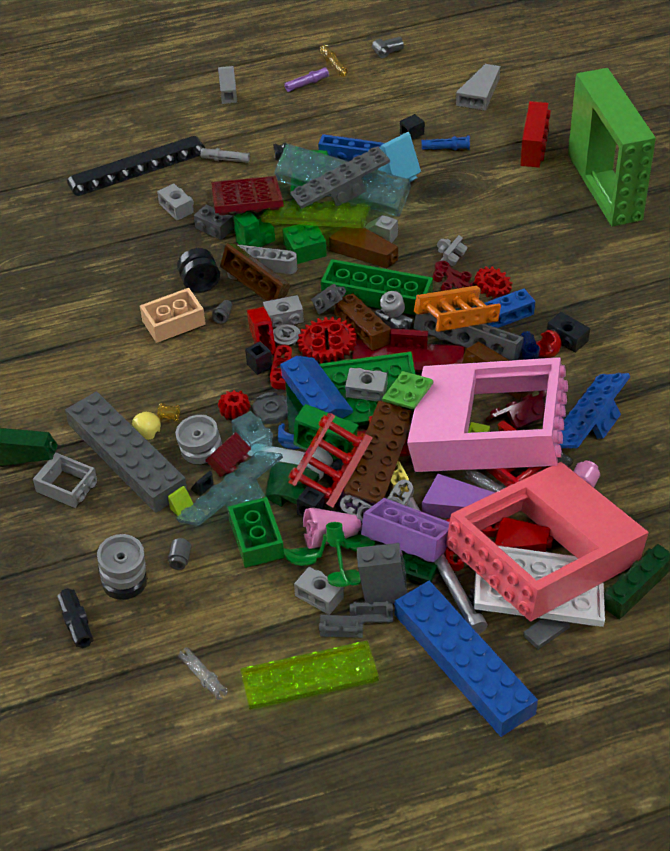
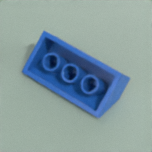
[280,356,353,418]

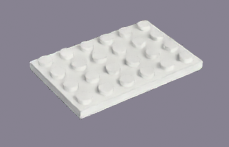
[474,546,605,627]

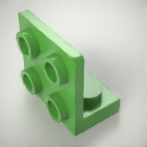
[382,371,434,409]

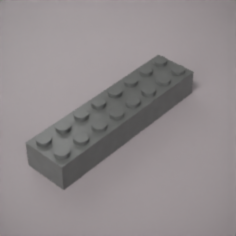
[65,391,187,513]

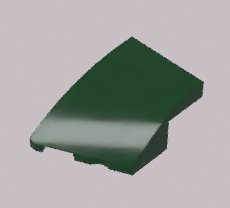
[265,462,320,507]

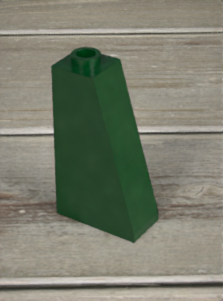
[0,428,58,466]

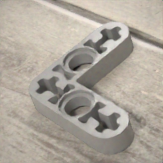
[340,480,414,523]

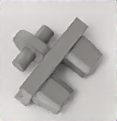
[437,235,468,267]

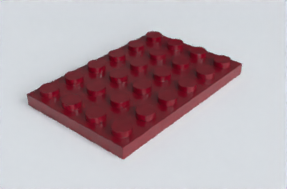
[211,176,284,215]

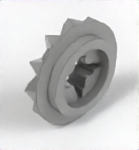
[273,324,301,346]

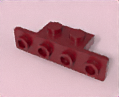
[486,390,547,429]

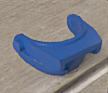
[278,424,300,449]

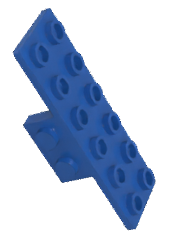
[559,373,630,448]

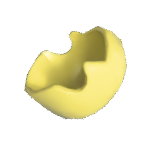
[132,412,161,440]

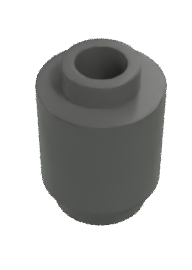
[168,538,192,570]

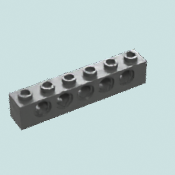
[413,310,524,361]

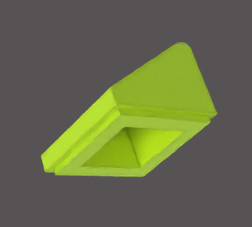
[168,486,194,517]

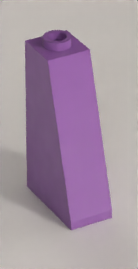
[422,474,495,518]

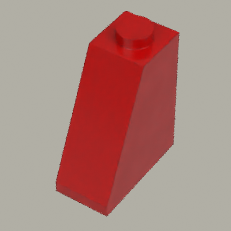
[247,307,276,355]
[495,517,553,552]

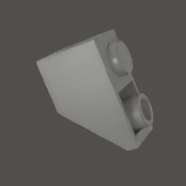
[218,66,237,104]

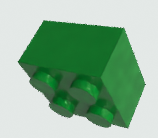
[282,220,327,264]

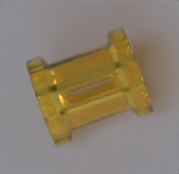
[157,403,180,421]

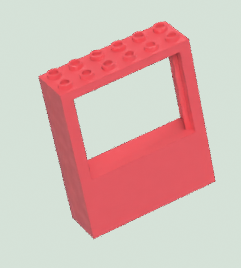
[446,462,649,622]

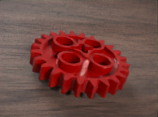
[297,317,357,364]

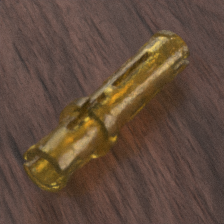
[319,44,348,77]

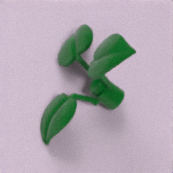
[284,522,375,587]

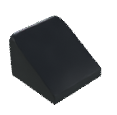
[191,471,214,496]

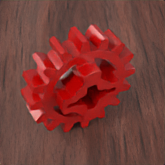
[474,266,513,299]

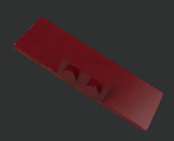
[352,329,464,372]

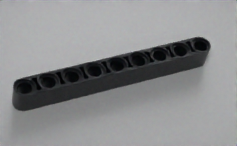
[67,136,205,196]

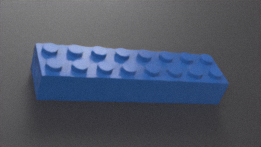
[395,580,538,737]

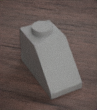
[365,215,398,243]

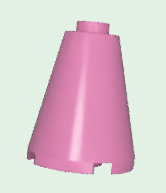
[303,508,361,548]

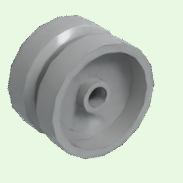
[175,415,222,464]
[97,534,146,590]

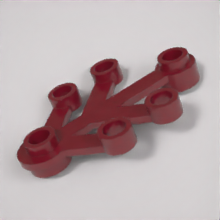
[432,261,477,308]

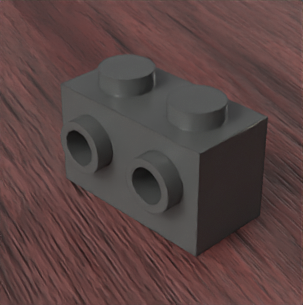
[194,205,234,240]

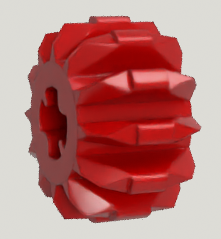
[218,389,250,421]

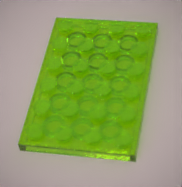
[262,199,371,228]

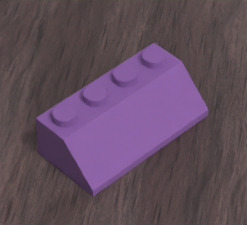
[361,498,450,562]

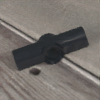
[57,588,94,649]

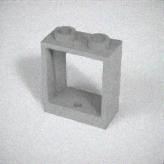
[33,452,97,508]

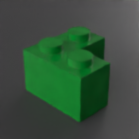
[234,210,276,247]

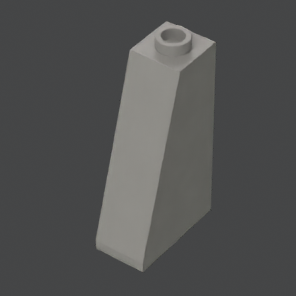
[456,64,500,110]

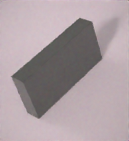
[523,619,570,650]

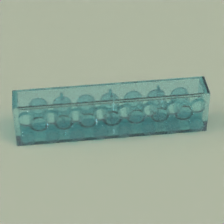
[274,143,411,217]

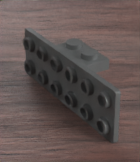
[290,147,390,209]

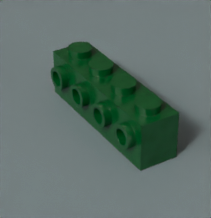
[604,544,670,620]

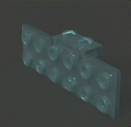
[176,451,283,526]

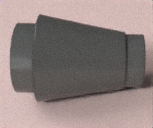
[212,300,232,324]

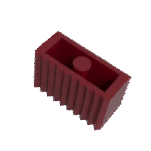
[205,432,252,477]

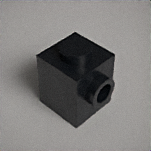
[400,114,425,140]
[245,341,273,375]

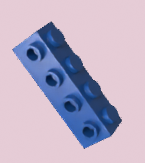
[318,134,385,163]
[472,289,535,328]

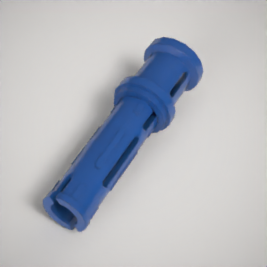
[422,135,470,151]

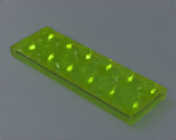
[240,640,379,710]

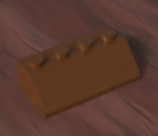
[220,243,290,301]

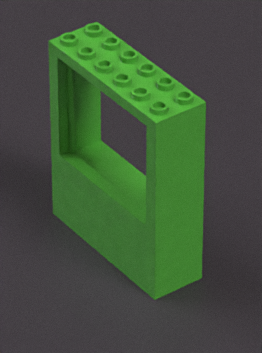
[568,68,656,226]

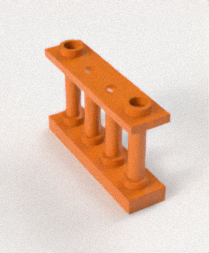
[414,286,501,332]

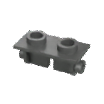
[311,283,346,315]
[374,309,413,330]
[350,601,393,623]
[319,615,363,638]

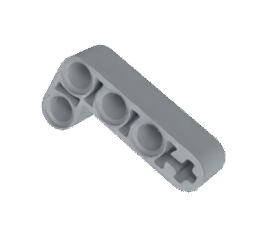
[228,245,297,279]

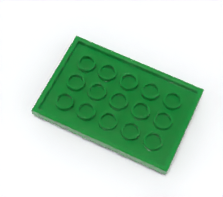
[319,352,416,426]

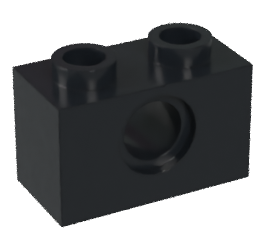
[547,312,590,353]

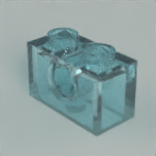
[231,411,273,457]

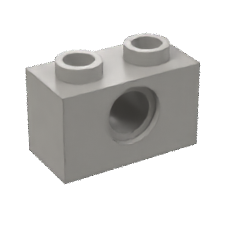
[157,184,194,220]
[263,295,304,328]
[345,368,388,401]
[294,567,344,615]

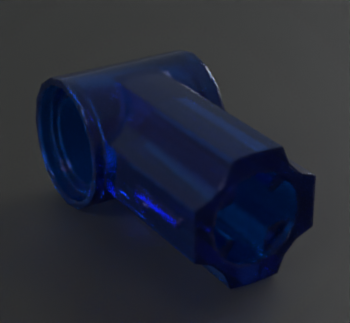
[518,331,540,360]

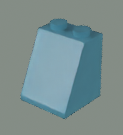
[378,132,421,190]

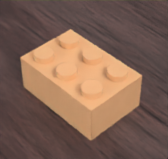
[140,288,206,343]

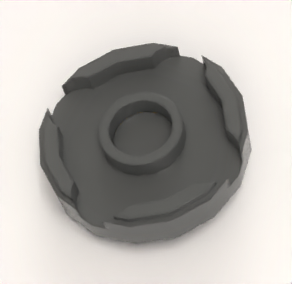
[253,392,288,424]

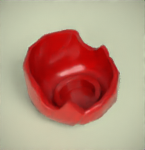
[535,330,561,358]

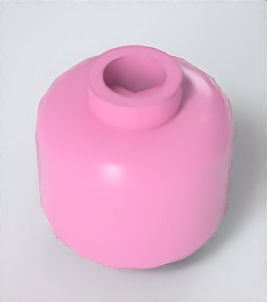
[573,460,600,488]

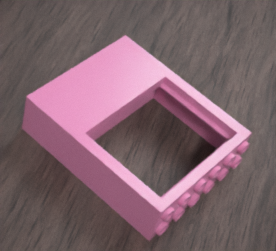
[407,358,568,472]

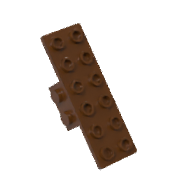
[344,401,414,504]

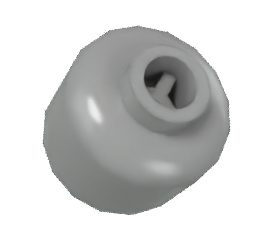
[380,291,405,318]

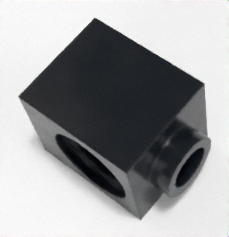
[297,486,325,517]

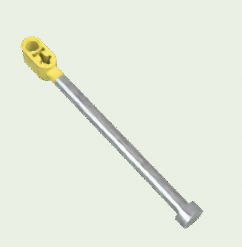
[388,461,488,634]

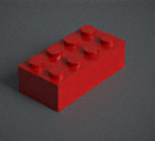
[520,101,551,168]

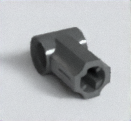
[372,36,404,58]

